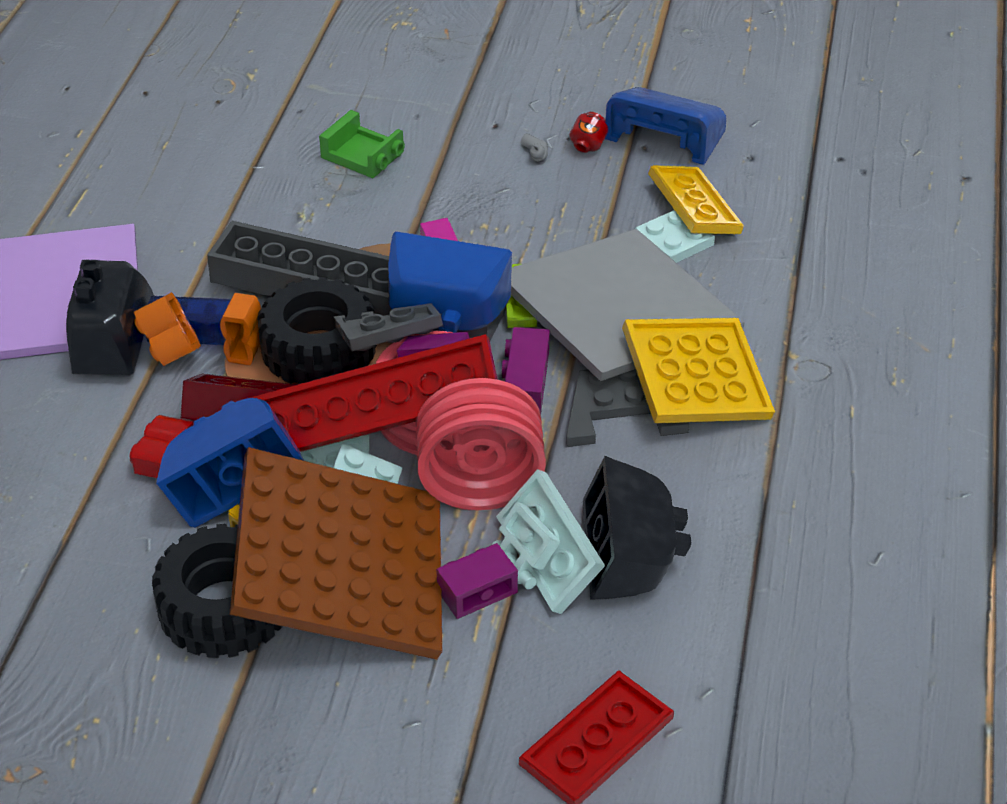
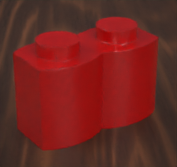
[130,415,193,478]

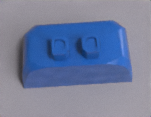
[388,231,512,333]
[156,398,304,528]

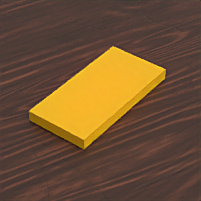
[648,165,744,234]

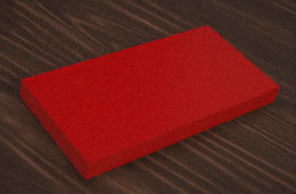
[519,670,674,804]

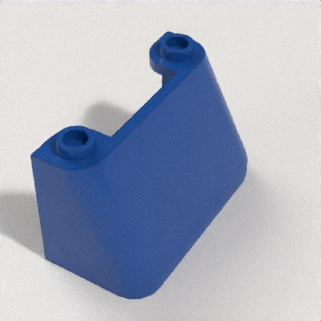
[605,87,726,165]

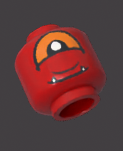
[569,112,608,153]

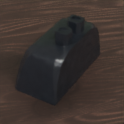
[66,260,155,375]
[583,456,692,600]

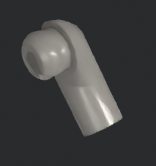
[521,133,548,162]

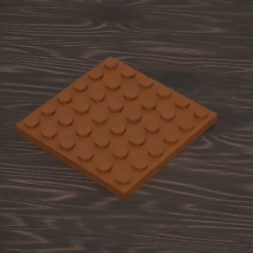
[230,447,442,660]

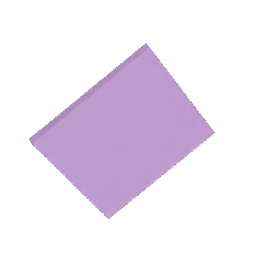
[0,224,143,360]

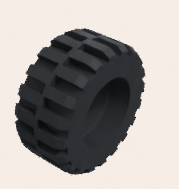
[257,277,377,385]
[152,524,283,658]

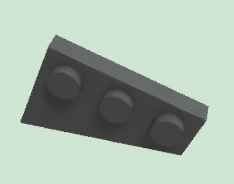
[334,303,443,351]

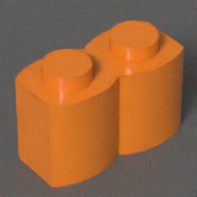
[134,292,201,366]
[220,293,261,365]

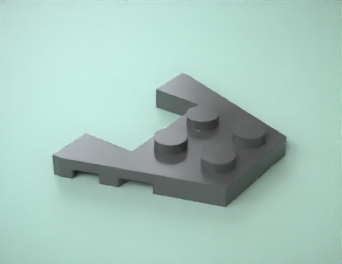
[566,369,689,447]

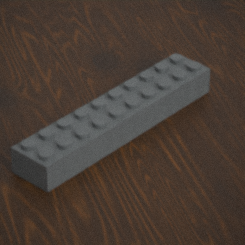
[207,220,506,341]

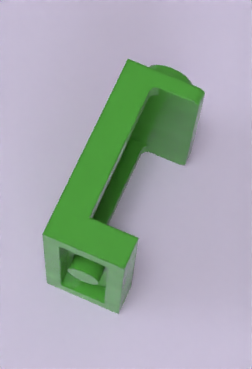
[319,110,405,178]

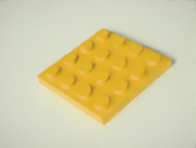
[622,318,775,423]

